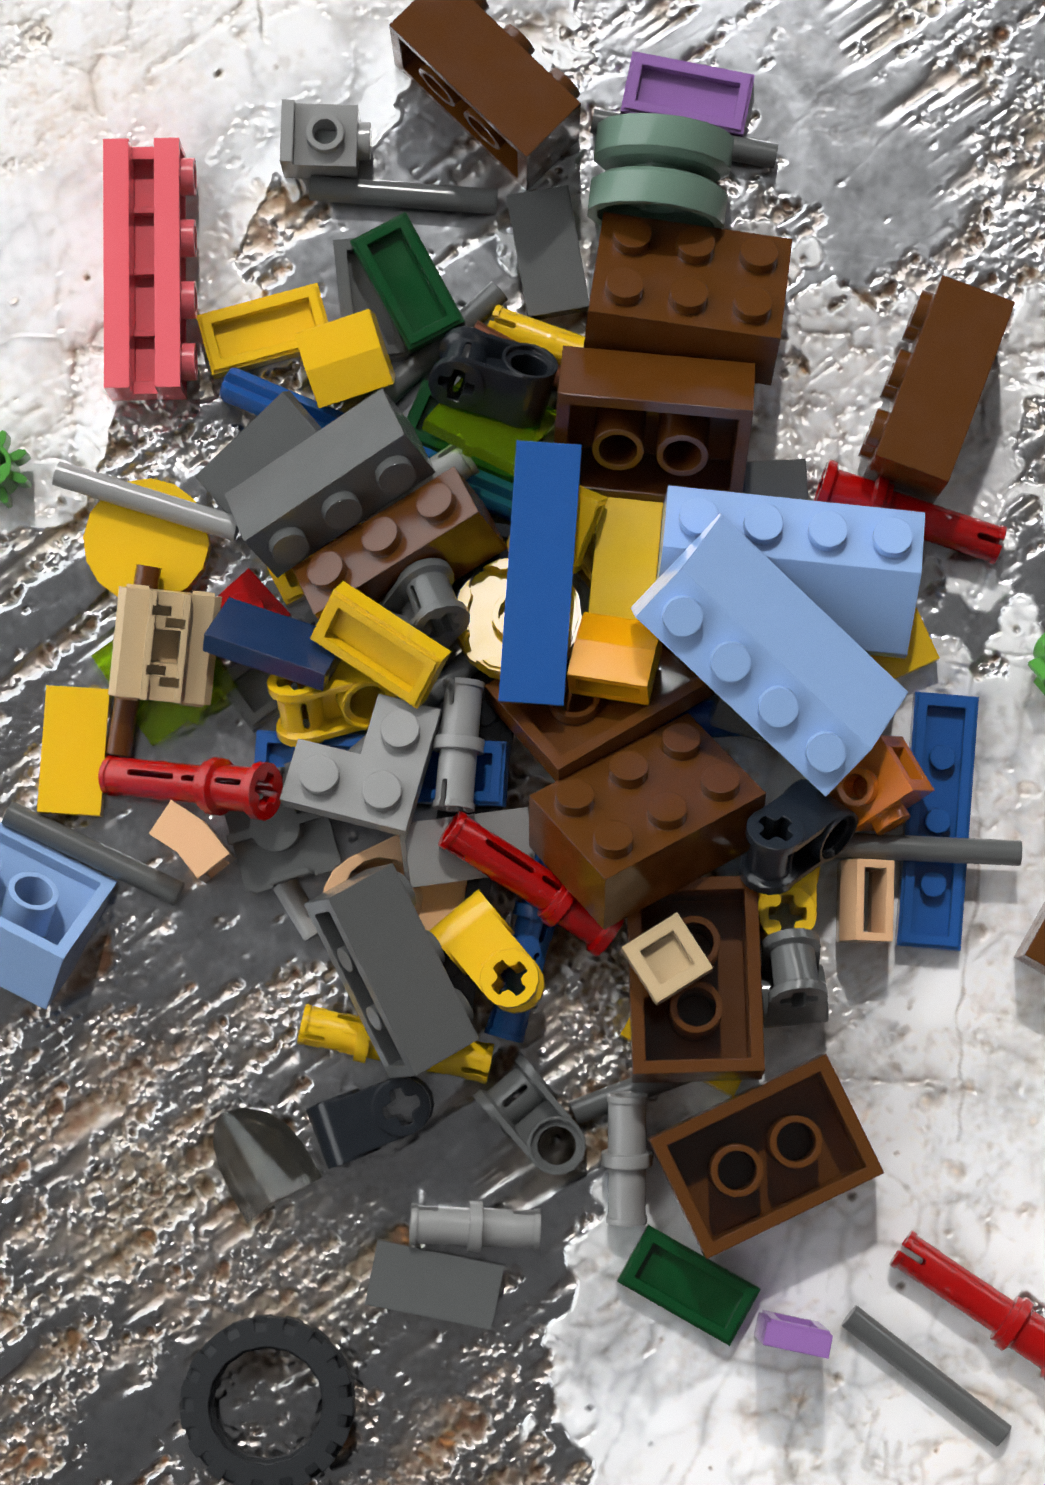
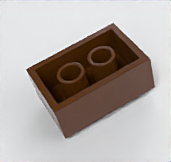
[389,0,581,191]
[584,212,793,386]
[858,275,1015,504]
[554,346,755,504]
[529,713,766,930]
[627,876,765,1083]
[647,1054,884,1259]

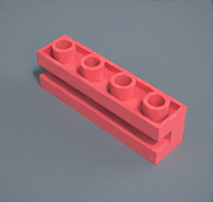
[103,138,198,401]

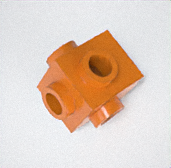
[829,735,935,835]

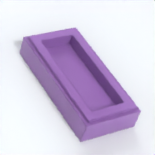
[620,51,755,137]
[754,1310,833,1359]

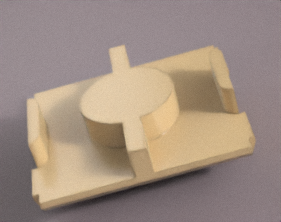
[108,584,222,707]

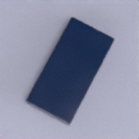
[203,597,341,691]

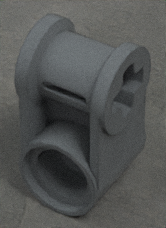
[379,558,470,649]
[761,928,829,1028]
[473,1053,587,1175]

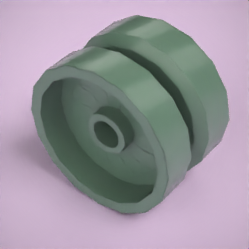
[587,113,734,229]

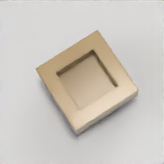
[621,912,713,1006]

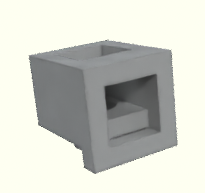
[279,99,372,179]

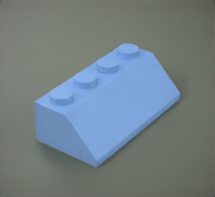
[656,485,925,659]
[631,513,908,796]
[0,822,118,1010]

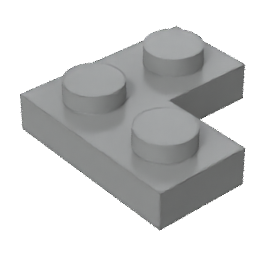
[280,694,442,838]

